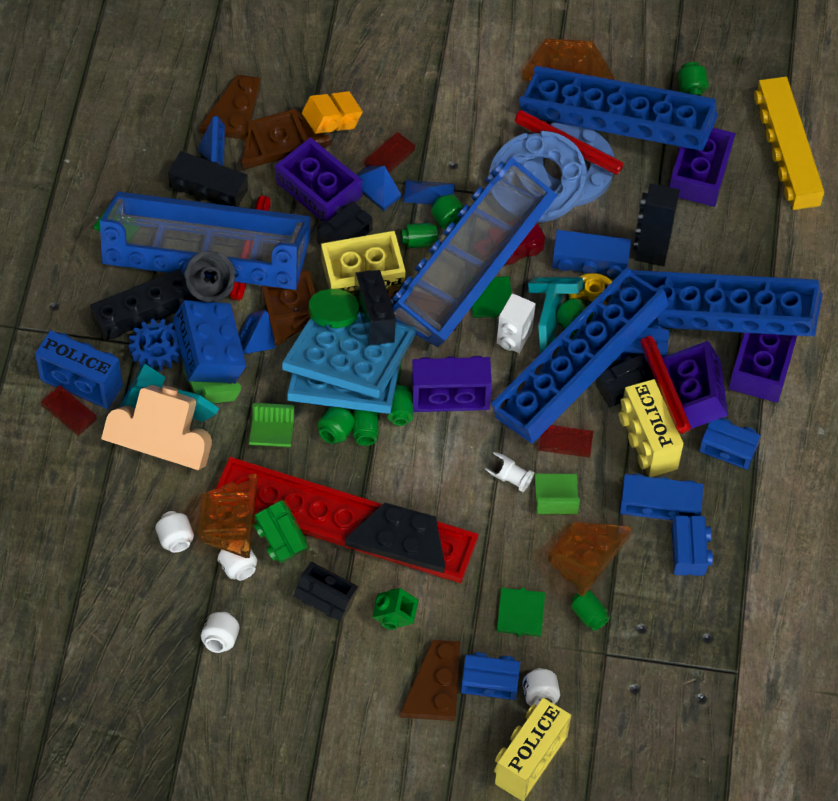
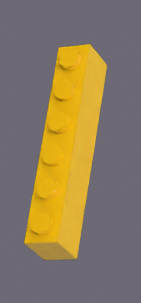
[754,76,824,210]

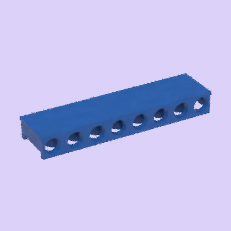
[519,66,718,151]
[491,267,670,444]
[620,270,823,337]

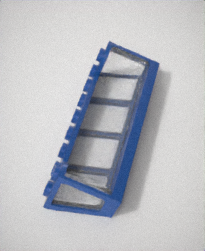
[390,157,558,348]
[100,191,310,290]

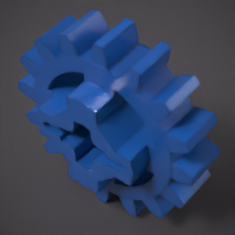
[129,319,182,372]

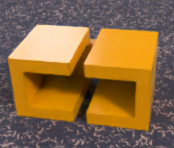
[302,91,363,134]

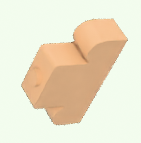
[101,385,212,470]

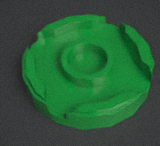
[309,289,359,329]

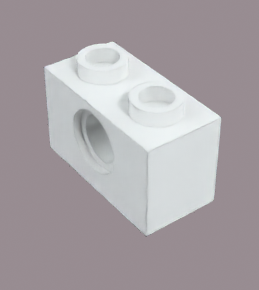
[497,293,535,353]

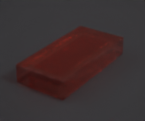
[365,132,415,173]
[41,385,97,436]
[539,425,594,458]

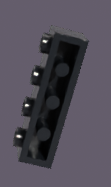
[633,183,680,267]
[90,268,195,341]

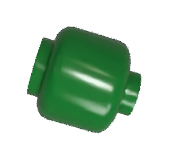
[676,62,709,96]
[431,194,466,230]
[556,298,593,336]
[317,406,355,444]

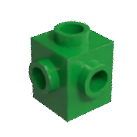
[372,588,419,630]

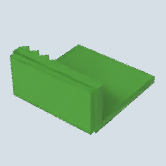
[183,369,241,403]
[249,403,294,447]
[535,474,580,514]

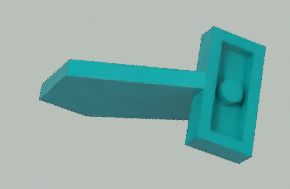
[528,277,583,354]
[120,364,219,422]

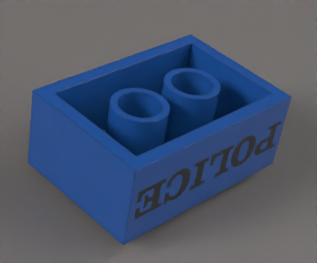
[173,300,246,383]
[35,330,123,409]

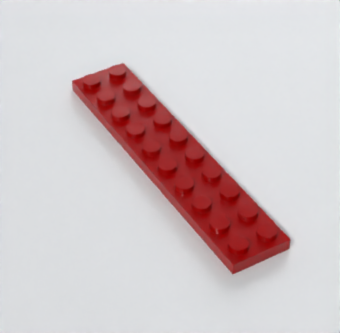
[211,457,479,584]

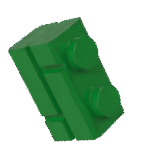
[254,500,310,564]

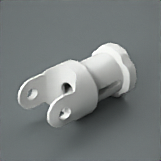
[485,452,534,492]

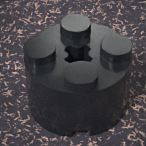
[180,251,235,302]

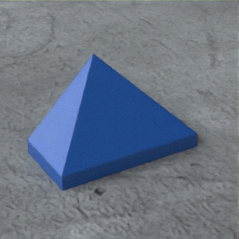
[197,116,225,166]
[356,166,401,211]
[404,180,454,205]
[239,310,275,354]

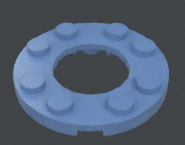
[518,123,614,207]
[489,131,587,223]

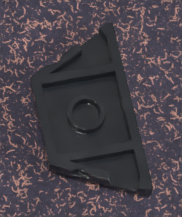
[345,503,445,573]

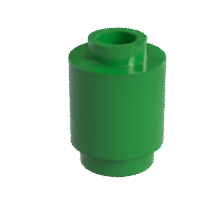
[400,222,438,249]
[388,386,413,426]
[352,410,379,446]
[571,590,610,631]

